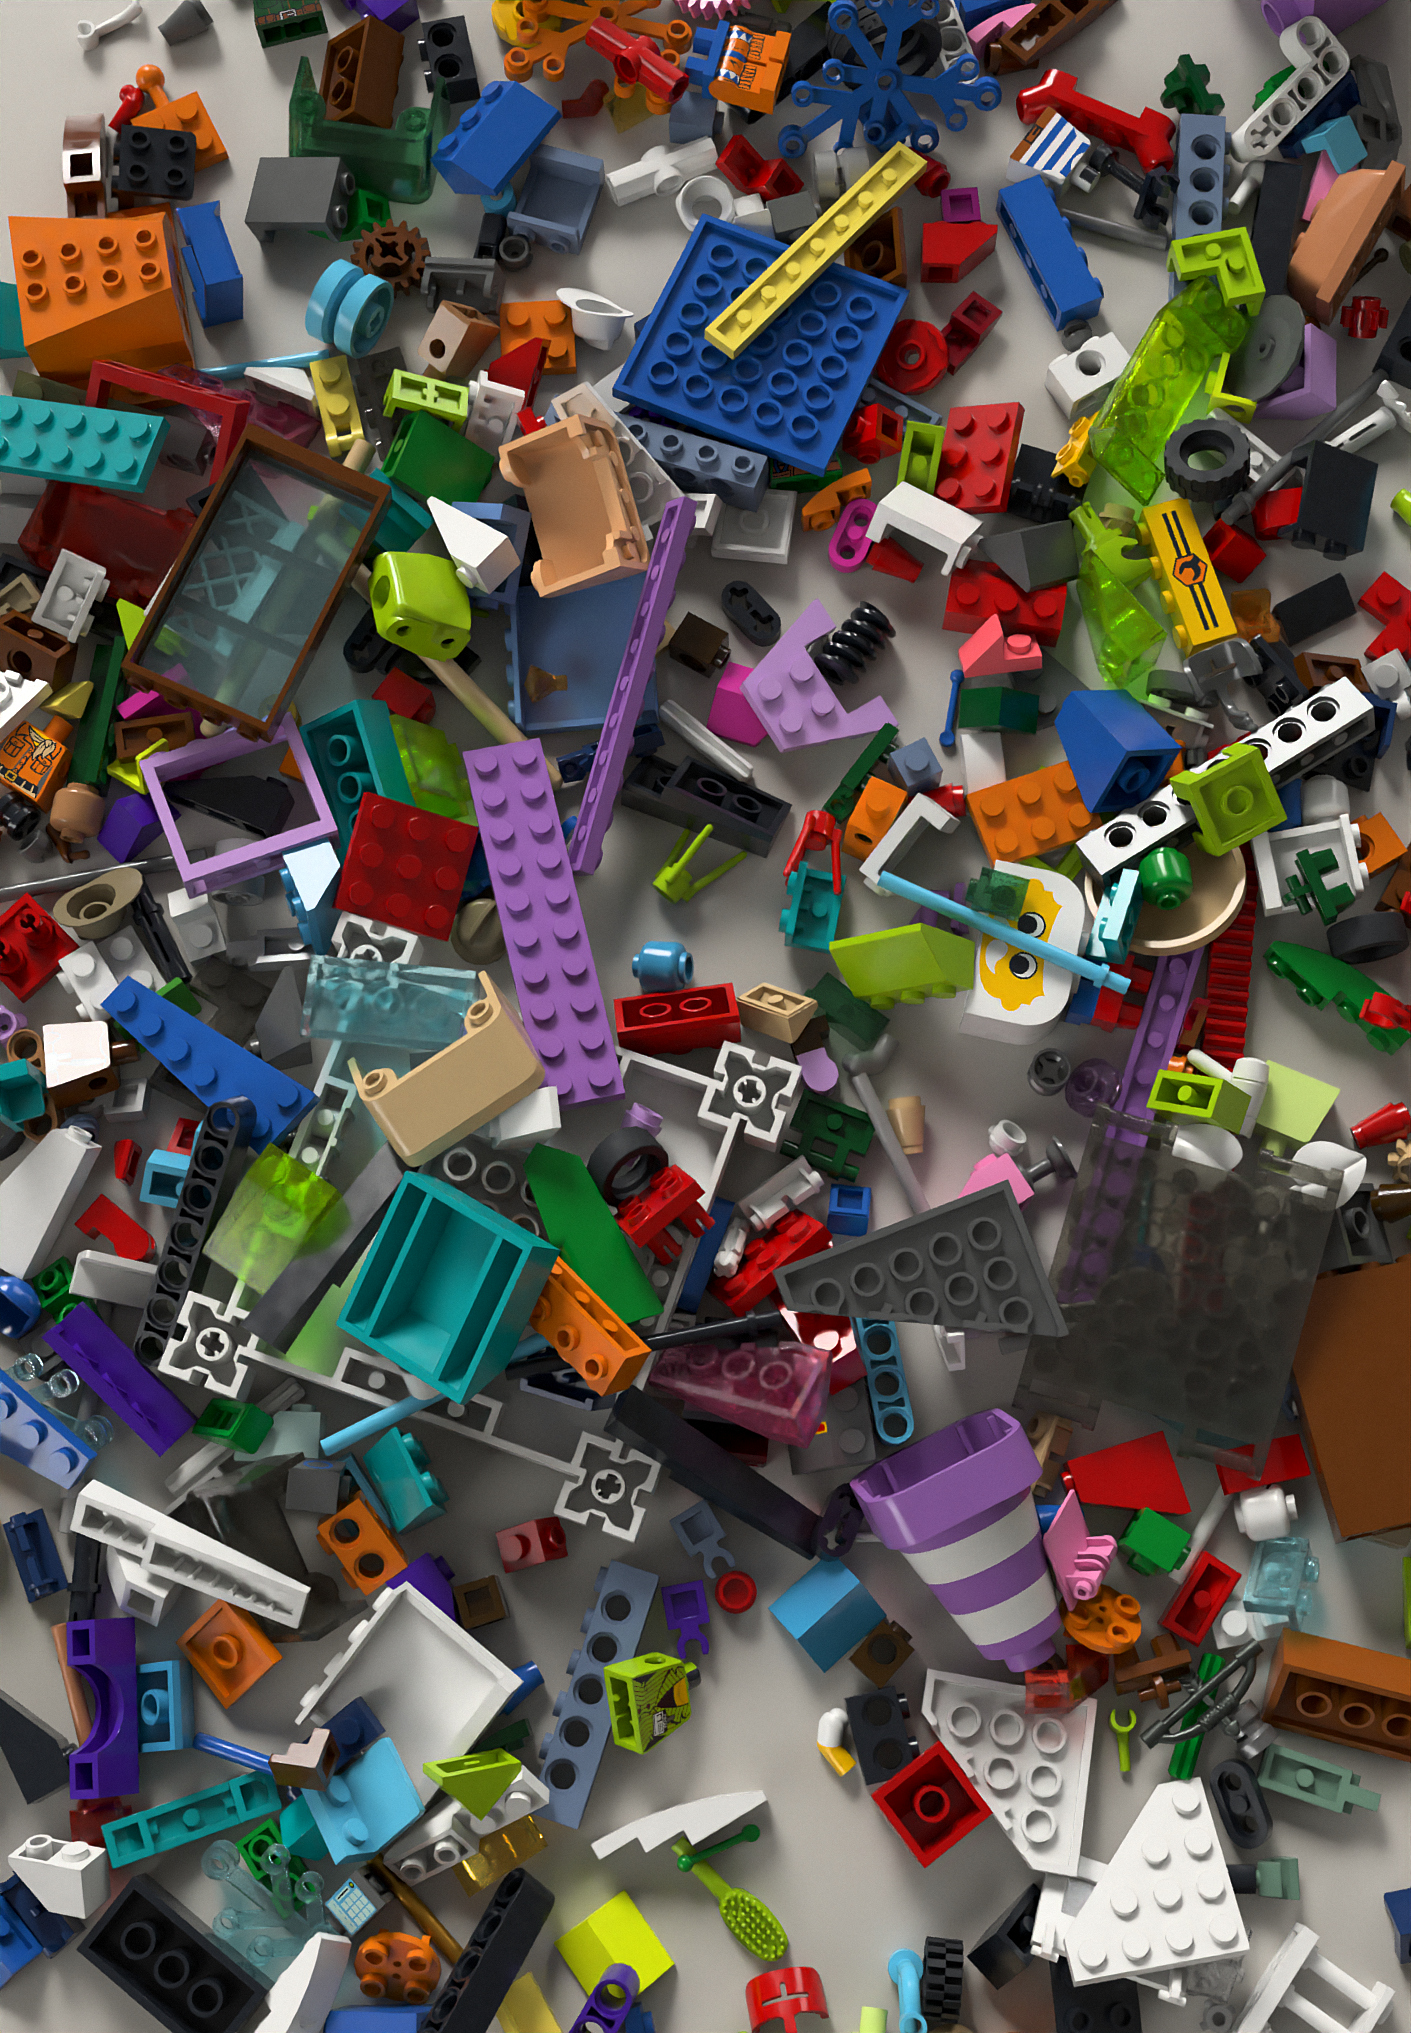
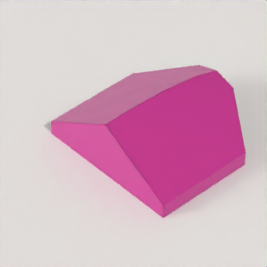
[706,662,768,748]

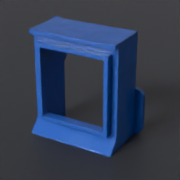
[175,200,243,329]

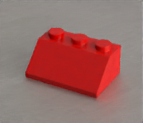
[942,559,1067,648]
[613,982,741,1057]

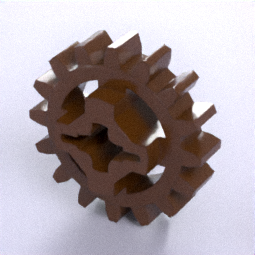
[350,219,432,300]

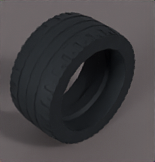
[825,0,942,91]

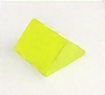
[554,1889,675,1998]

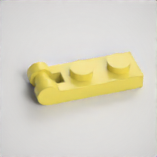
[309,355,366,458]

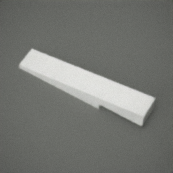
[70,1479,311,1629]

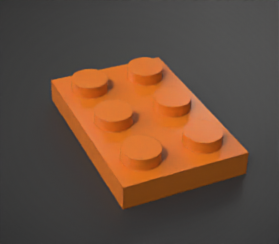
[964,760,1103,871]

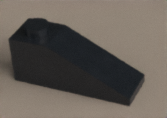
[162,775,295,839]
[0,1689,78,1805]

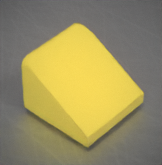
[39,681,94,720]

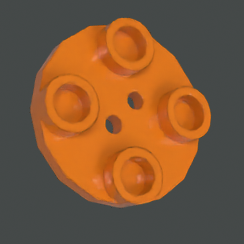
[1059,1584,1141,1657]
[354,1928,442,2005]

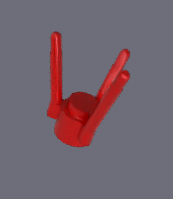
[783,810,843,896]

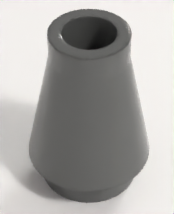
[158,0,214,46]

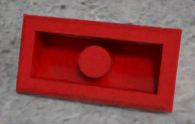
[1157,1551,1242,1648]

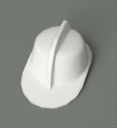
[556,288,634,350]

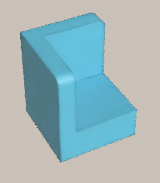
[1301,115,1368,174]

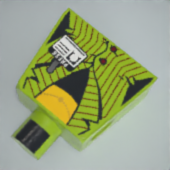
[603,1652,701,1755]

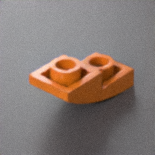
[801,468,872,532]

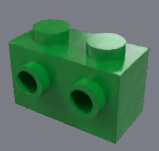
[1116,1507,1191,1577]

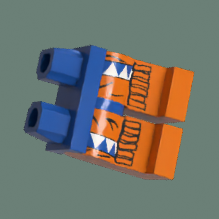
[684,20,792,115]

